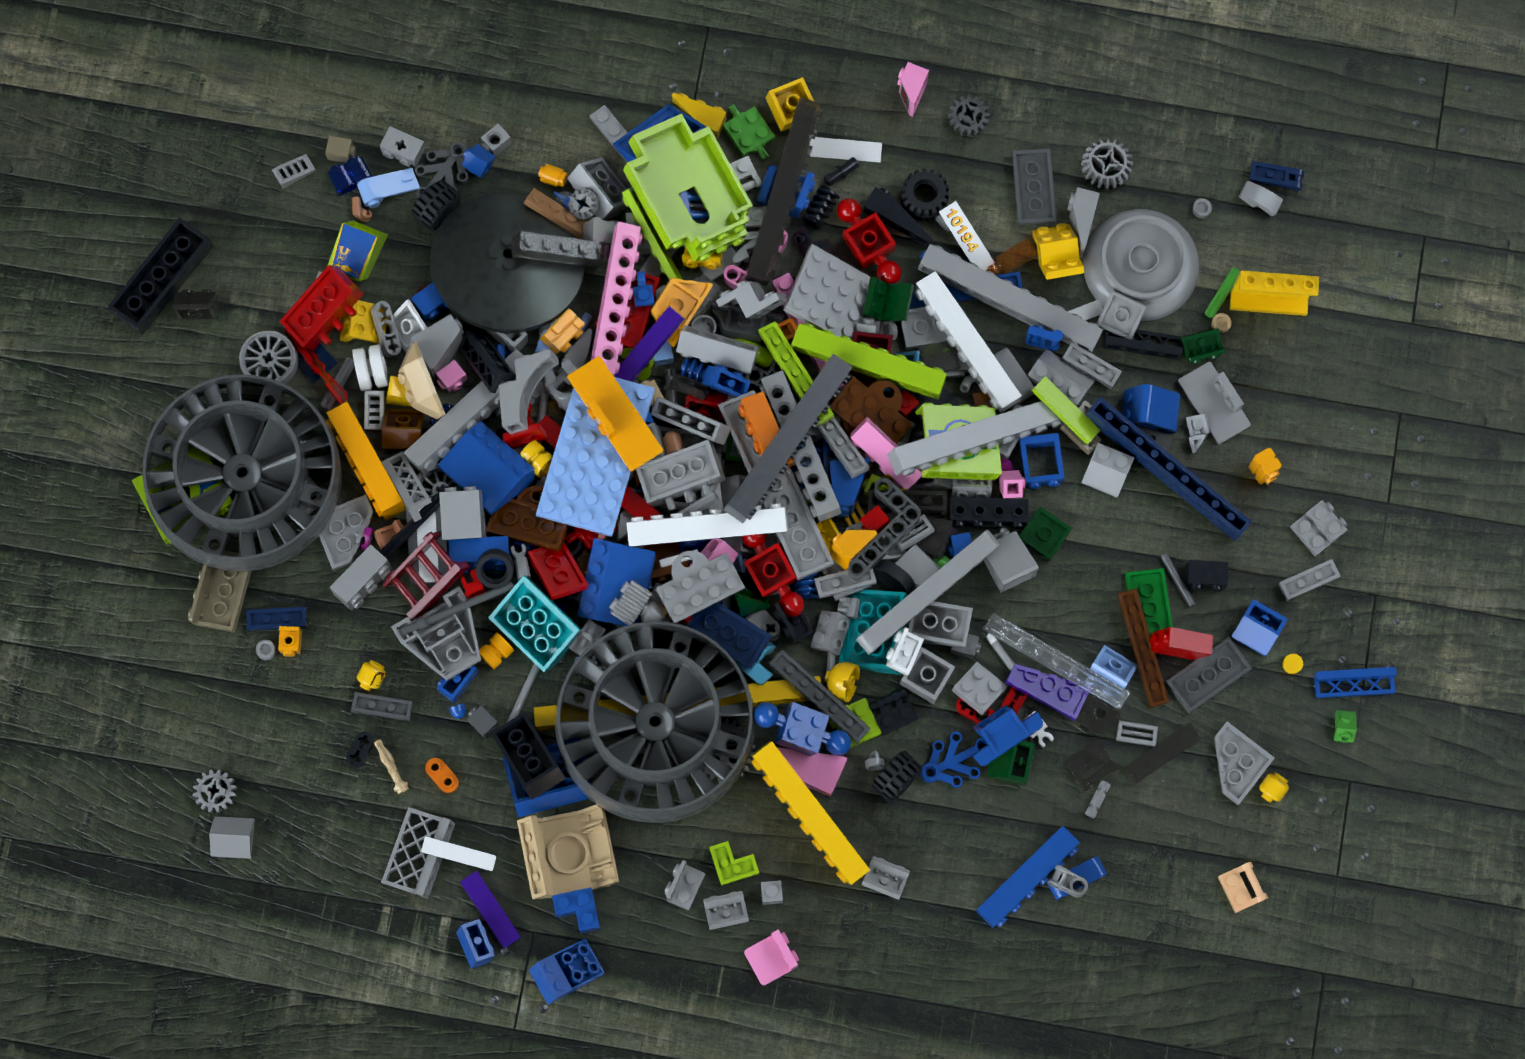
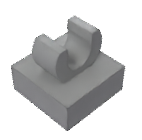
[837,597,860,619]

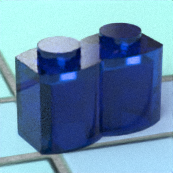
[327,156,372,196]

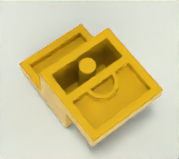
[1032,223,1084,280]

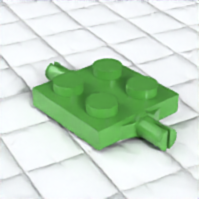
[722,104,775,160]

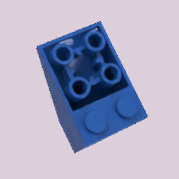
[529,938,605,1005]

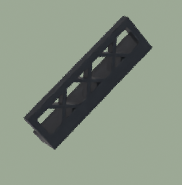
[458,329,516,393]
[1103,330,1183,360]

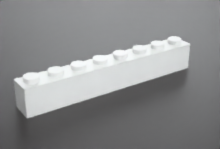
[914,271,1022,413]
[627,503,788,546]

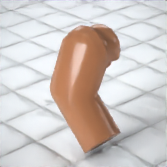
[352,197,372,222]

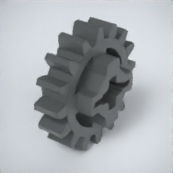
[948,95,990,137]

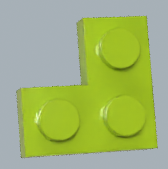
[709,841,759,886]

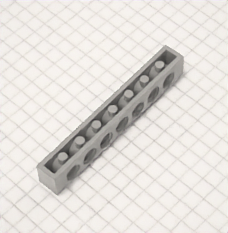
[759,370,842,522]

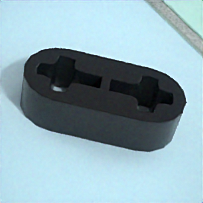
[346,732,374,769]

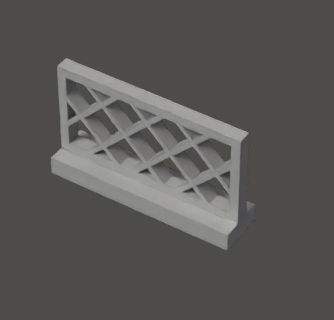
[381,807,455,899]

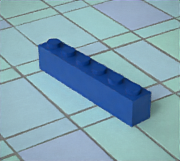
[976,826,1080,928]

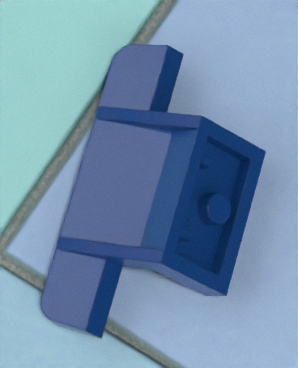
[972,705,1043,766]

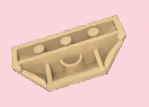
[398,342,445,420]

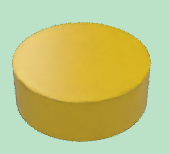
[1282,654,1303,674]

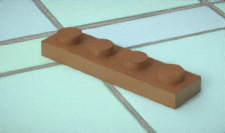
[523,188,587,241]

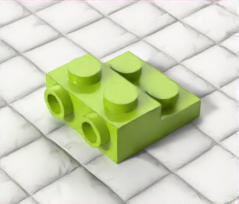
[828,698,882,748]

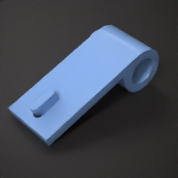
[357,168,420,208]

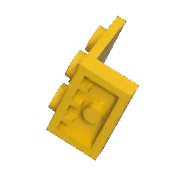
[340,300,387,344]

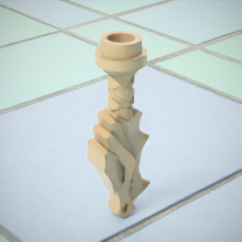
[374,739,409,794]

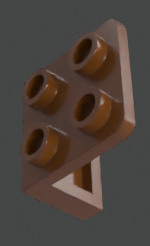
[642,541,689,584]

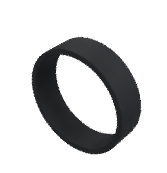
[873,559,915,595]

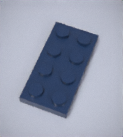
[687,602,773,670]

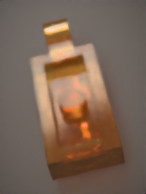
[987,238,1038,275]

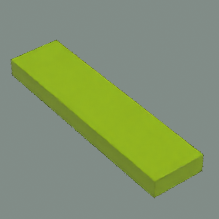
[1031,376,1100,444]

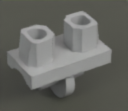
[569,619,606,655]

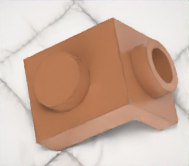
[373,519,404,550]

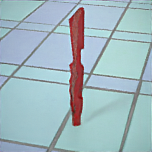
[285,329,348,405]

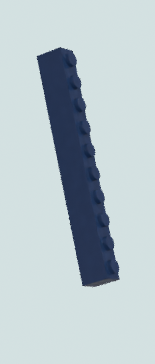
[1086,397,1252,541]

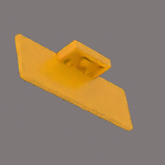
[567,356,663,472]

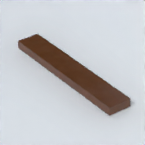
[1117,588,1169,708]

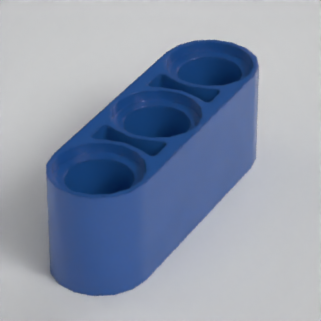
[1047,856,1107,900]

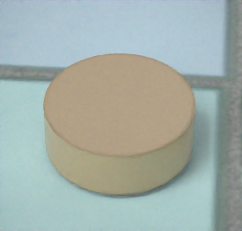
[1211,313,1232,333]

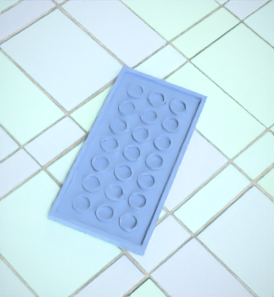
[536,377,655,537]

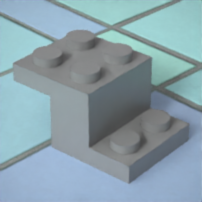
[716,280,788,319]

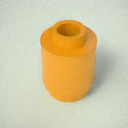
[538,164,568,188]

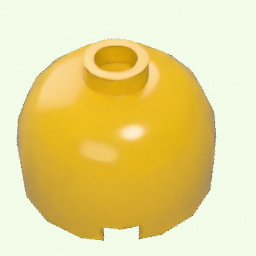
[825,662,860,702]

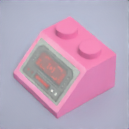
[897,62,929,117]

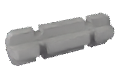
[1085,781,1110,819]

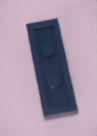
[246,607,307,631]

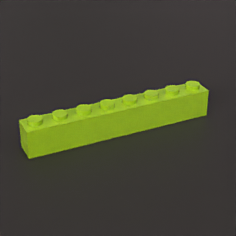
[791,323,947,400]

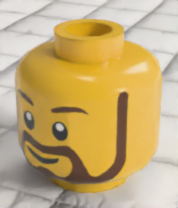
[357,660,386,691]

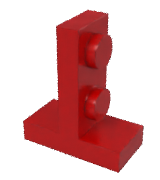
[503,402,547,449]

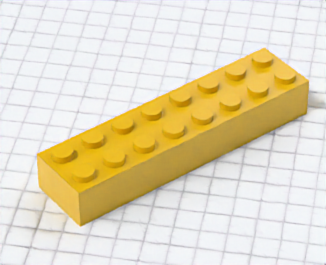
[750,741,870,885]

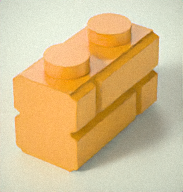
[540,308,585,355]
[1249,448,1282,485]

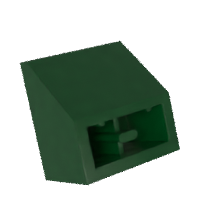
[986,741,1035,786]

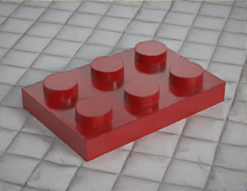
[527,542,588,600]

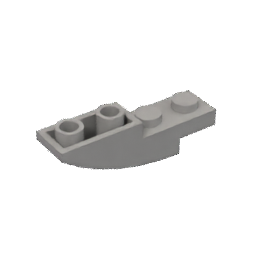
[545,328,593,400]

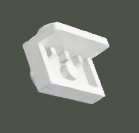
[886,627,924,676]

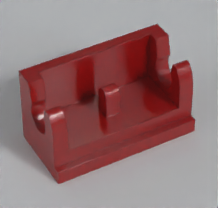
[461,569,486,599]

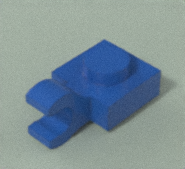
[633,271,654,308]

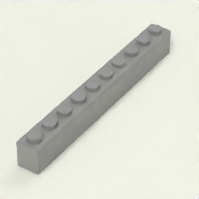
[918,244,1103,353]
[887,401,1064,476]

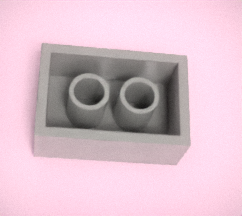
[330,545,392,611]

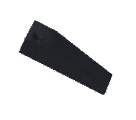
[863,187,933,247]

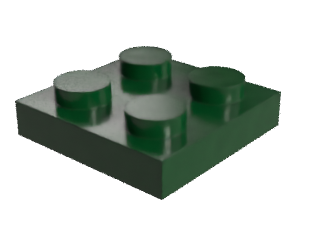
[1019,507,1073,561]

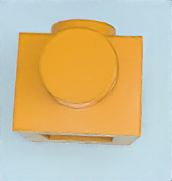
[278,626,302,657]

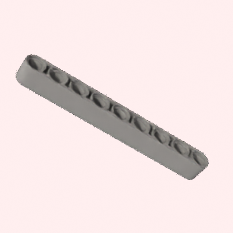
[856,530,1001,655]

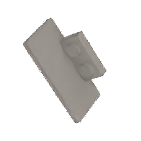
[1178,362,1251,444]

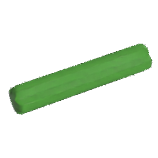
[1205,268,1240,318]

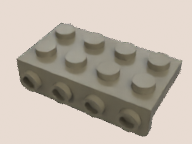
[188,546,252,633]

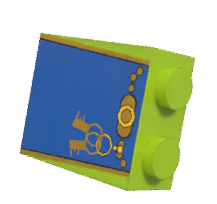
[328,221,388,282]

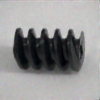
[802,185,840,228]

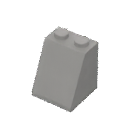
[411,314,464,380]
[439,486,487,540]
[984,531,1039,593]

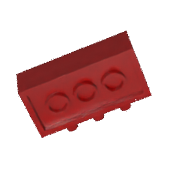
[279,265,364,350]
[595,272,660,349]

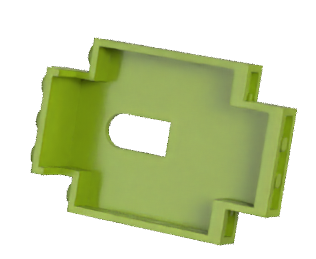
[623,114,753,262]

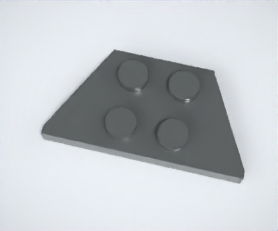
[711,302,785,342]

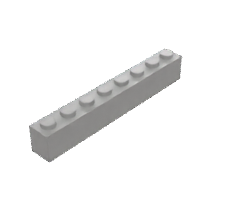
[404,349,524,475]

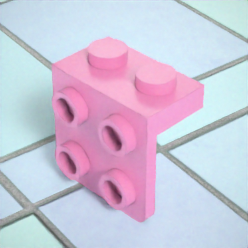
[744,929,799,985]

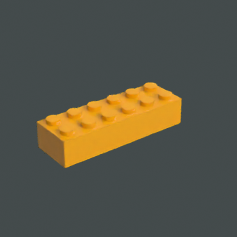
[326,402,406,521]

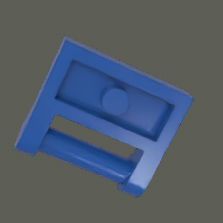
[1024,325,1063,352]

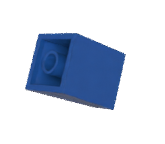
[829,458,869,518]

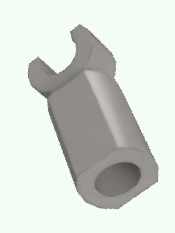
[511,544,531,580]

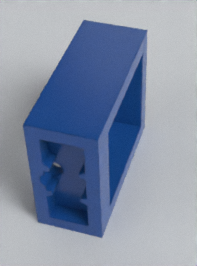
[1018,433,1064,489]

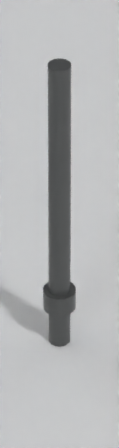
[401,581,514,635]

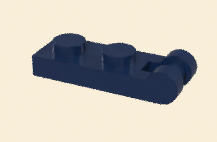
[1249,161,1305,191]

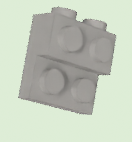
[1290,500,1347,557]

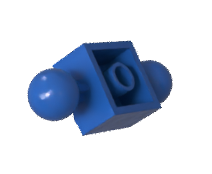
[753,702,851,756]

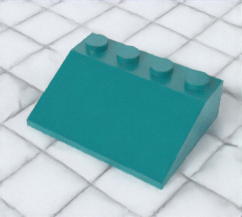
[488,575,581,672]
[839,590,910,675]

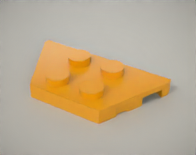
[650,278,713,347]

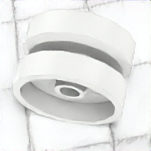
[352,344,388,391]

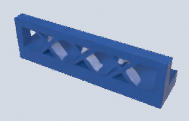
[1314,667,1397,698]

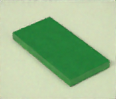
[1125,568,1173,636]

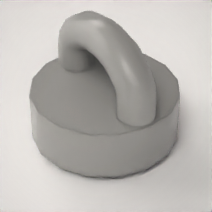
[880,321,898,340]
[864,750,885,771]

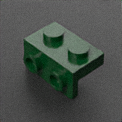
[1180,327,1226,364]

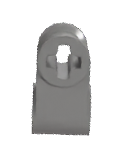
[744,610,781,642]
[1048,865,1088,898]

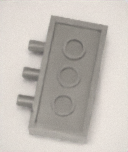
[636,440,726,511]

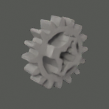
[193,770,237,813]

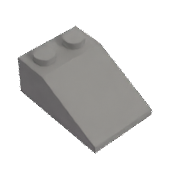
[1067,187,1100,258]
[908,601,973,647]

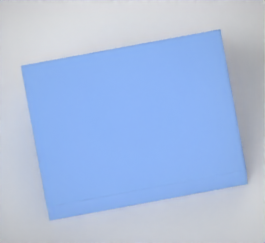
[1089,645,1138,691]

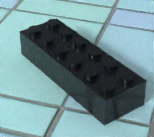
[108,217,213,335]

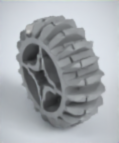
[1081,138,1133,189]

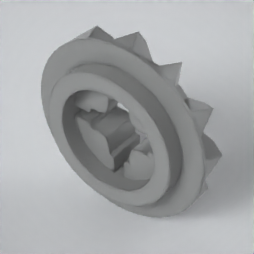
[568,188,599,219]

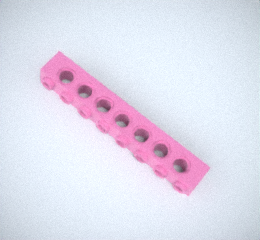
[591,222,643,376]

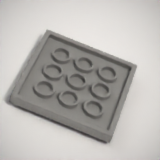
[783,244,870,341]

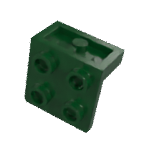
[863,277,914,321]

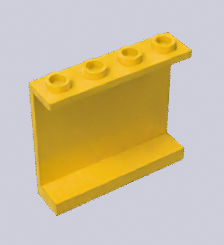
[1230,271,1319,316]

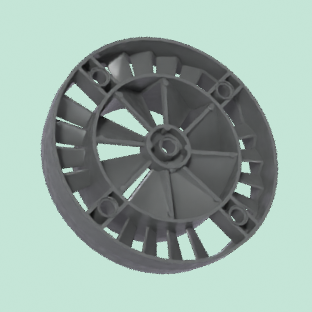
[142,375,342,571]
[555,621,755,823]

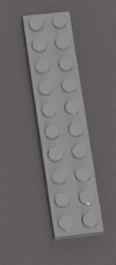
[718,390,834,580]

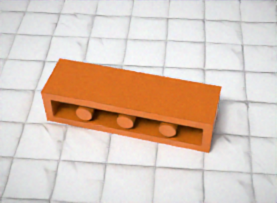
[738,391,793,468]

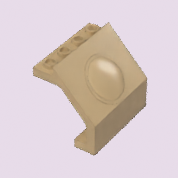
[517,804,619,899]

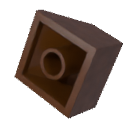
[381,409,425,450]

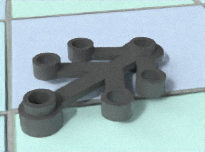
[415,142,469,198]

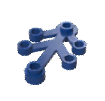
[920,731,987,788]

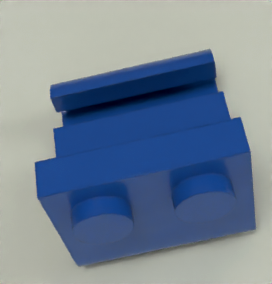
[756,166,816,218]
[1121,384,1181,434]

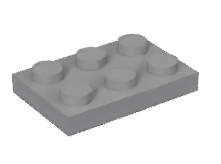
[900,307,948,350]

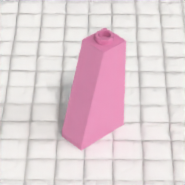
[777,747,847,797]

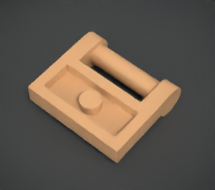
[1218,861,1268,913]

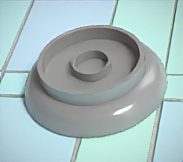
[1083,209,1199,321]

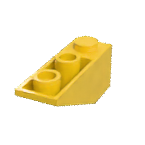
[672,93,726,139]

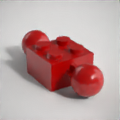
[837,198,902,284]
[741,533,804,617]

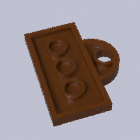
[830,376,912,444]
[486,486,569,551]

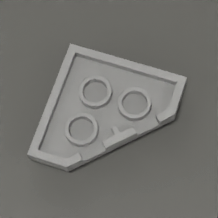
[311,495,374,571]
[1214,722,1274,805]

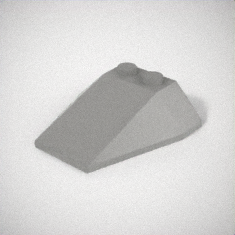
[391,586,481,681]

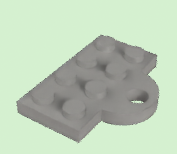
[656,551,745,624]

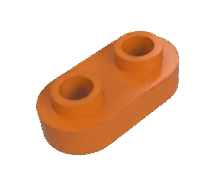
[425,758,459,793]

